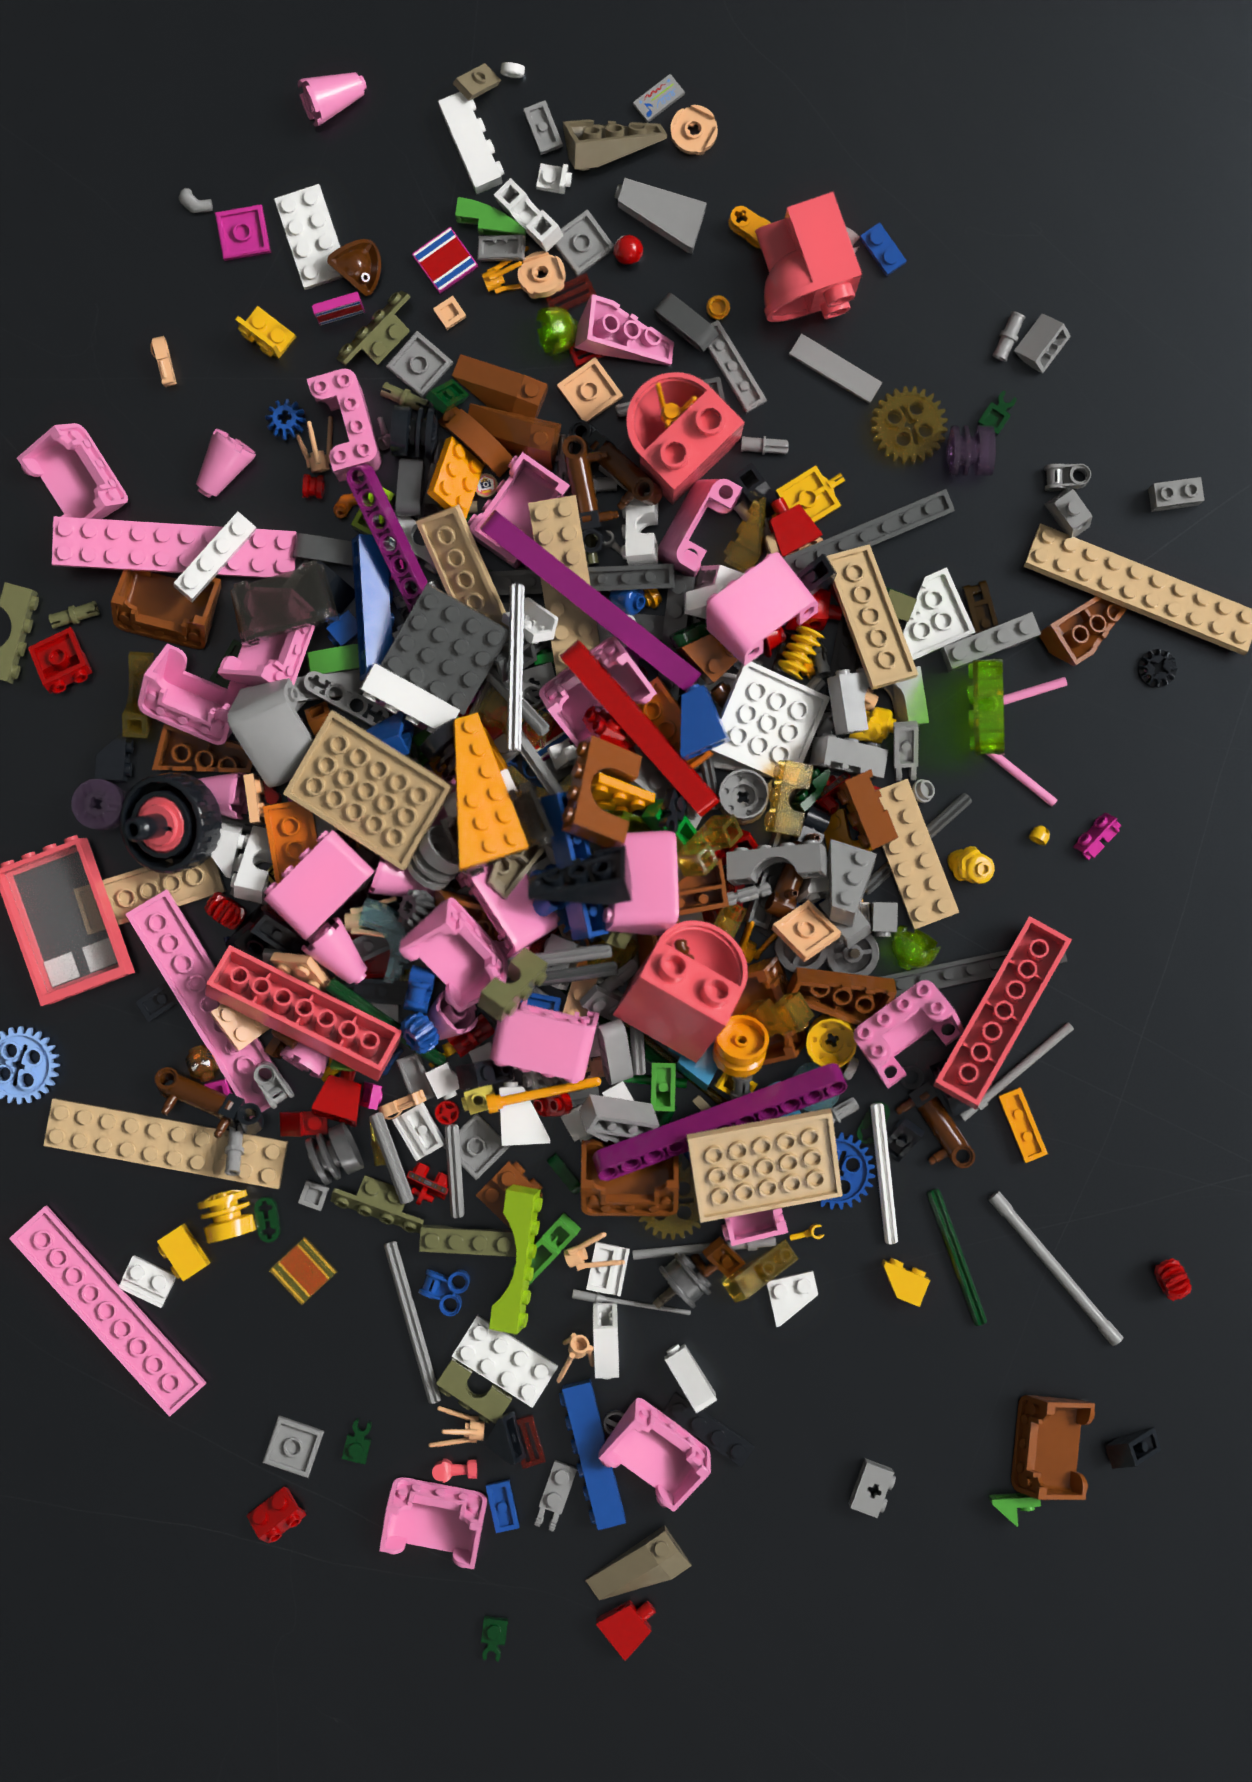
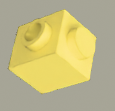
[461,1084,496,1115]

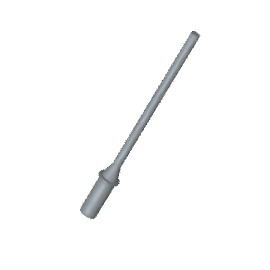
[572,1289,691,1315]

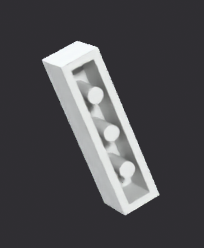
[438,92,504,194]
[174,512,256,602]
[360,663,460,734]

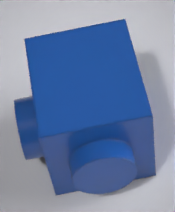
[326,610,357,647]

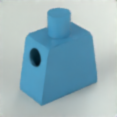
[668,1041,718,1091]

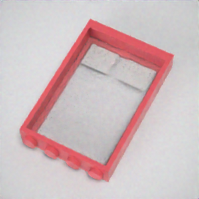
[0,835,135,1006]

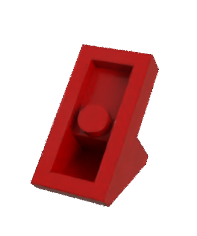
[280,1111,329,1137]

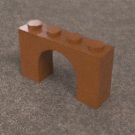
[562,735,642,848]

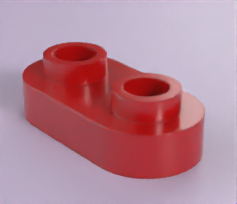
[533,1093,572,1117]

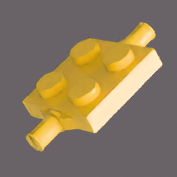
[771,465,845,523]

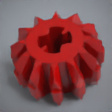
[204,892,247,929]
[1154,1258,1192,1301]

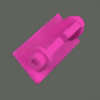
[1073,812,1121,860]

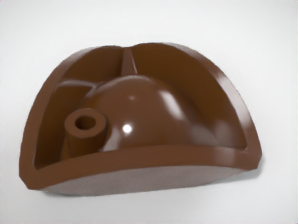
[327,239,381,296]

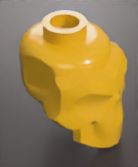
[849,707,897,744]
[947,846,995,884]

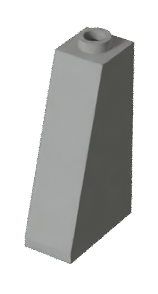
[615,178,706,254]

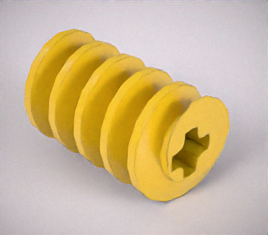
[778,626,825,680]

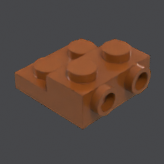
[476,1160,543,1228]

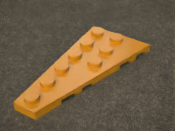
[454,713,529,871]

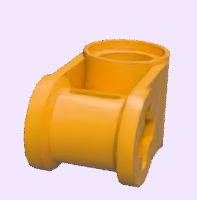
[728,206,771,249]

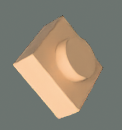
[433,296,466,330]

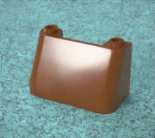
[111,570,221,649]
[732,956,807,1065]
[581,1139,679,1216]
[1011,1395,1095,1500]

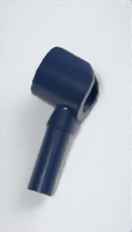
[382,1047,404,1075]

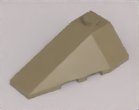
[487,798,545,899]
[586,1525,692,1600]

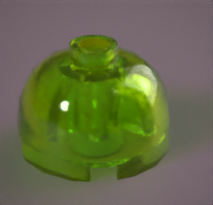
[537,306,578,356]
[891,925,941,970]

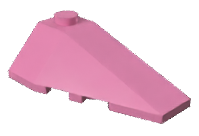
[575,294,674,366]

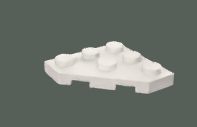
[903,567,976,661]

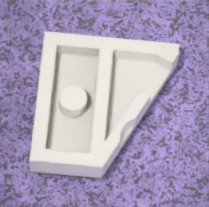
[766,1270,818,1327]

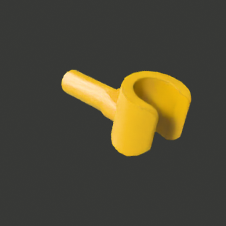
[429,1042,457,1068]
[790,1224,824,1241]

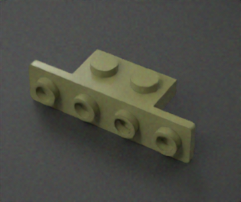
[336,291,410,365]
[331,1176,424,1233]

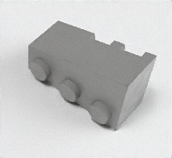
[809,733,888,779]
[828,839,877,927]
[579,1094,659,1143]

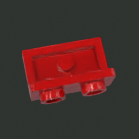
[246,1486,307,1543]

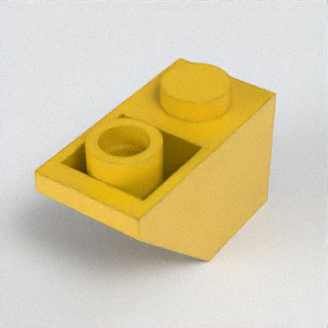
[882,1258,930,1307]

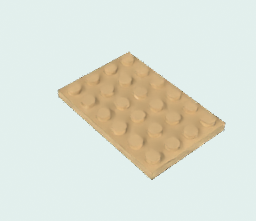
[283,711,454,870]
[687,1108,843,1223]

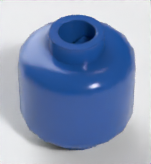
[609,589,646,616]

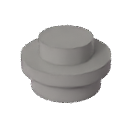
[912,779,935,803]

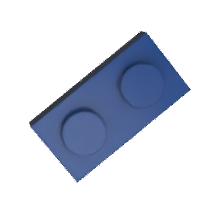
[860,222,907,277]
[486,1479,520,1533]

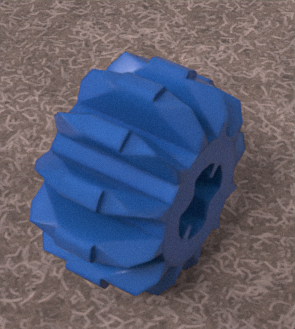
[265,399,307,440]
[400,1012,440,1054]

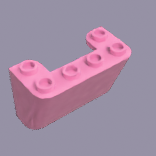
[658,479,742,577]
[706,552,818,666]
[854,980,964,1089]

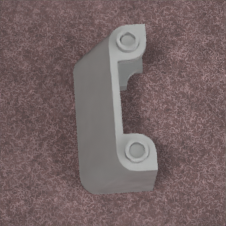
[228,678,314,788]

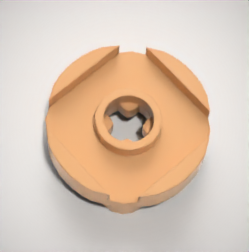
[670,105,718,155]
[518,251,566,299]

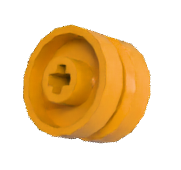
[712,1015,769,1077]

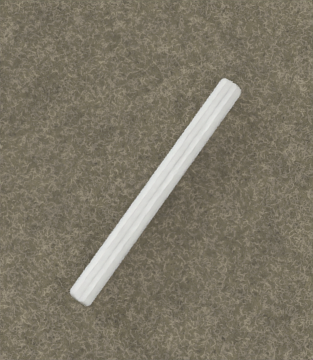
[870,1103,898,1244]

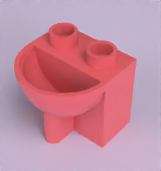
[755,192,862,322]
[627,372,744,505]
[613,921,748,1063]

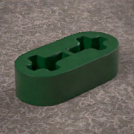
[670,620,711,648]
[856,1101,890,1144]
[547,1153,581,1195]
[254,1196,281,1243]

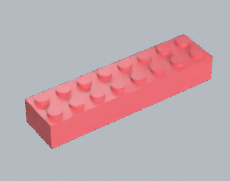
[933,916,1072,1110]
[205,945,402,1082]

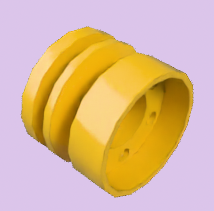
[806,1014,857,1067]
[197,1190,257,1243]

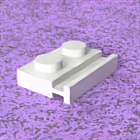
[392,1102,446,1161]
[586,1242,630,1296]
[119,1255,176,1308]

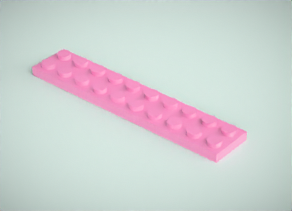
[52,516,296,580]
[125,889,283,1119]
[9,1205,206,1417]

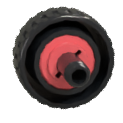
[120,772,222,873]

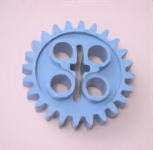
[0,1026,60,1104]

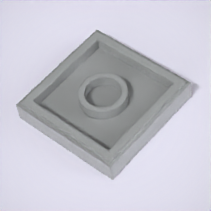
[554,209,614,277]
[386,331,453,398]
[442,1113,510,1180]
[263,1415,324,1478]

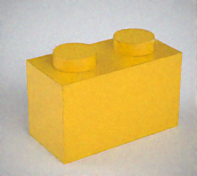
[157,1223,211,1281]

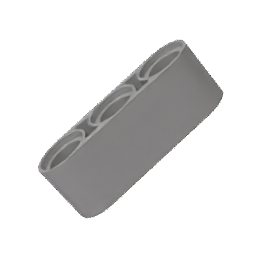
[596,1019,633,1085]

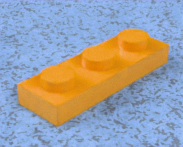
[998,1087,1048,1163]

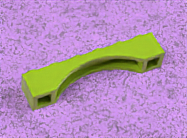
[489,1184,543,1335]

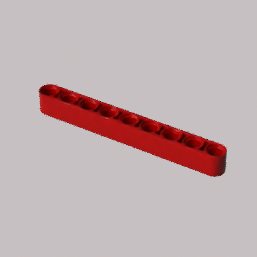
[560,639,720,817]

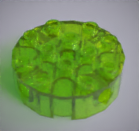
[968,658,1005,756]

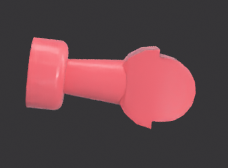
[432,1458,477,1483]

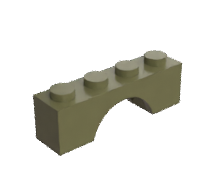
[0,582,39,684]
[419,1225,516,1257]

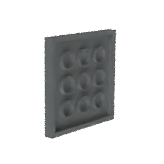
[380,583,509,715]

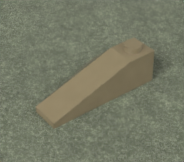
[563,120,667,171]

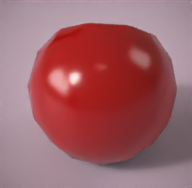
[614,234,643,264]

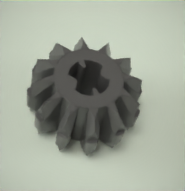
[397,889,436,930]

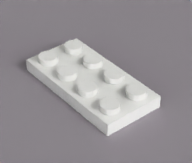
[274,184,343,290]
[451,1315,558,1408]

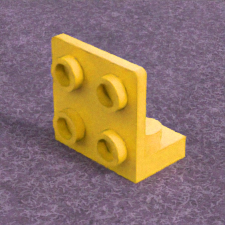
[235,306,296,359]

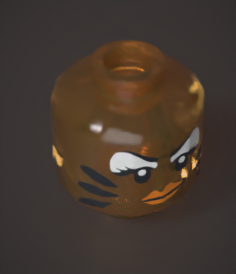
[185,1045,220,1082]

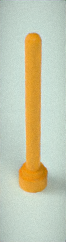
[486,1077,601,1114]

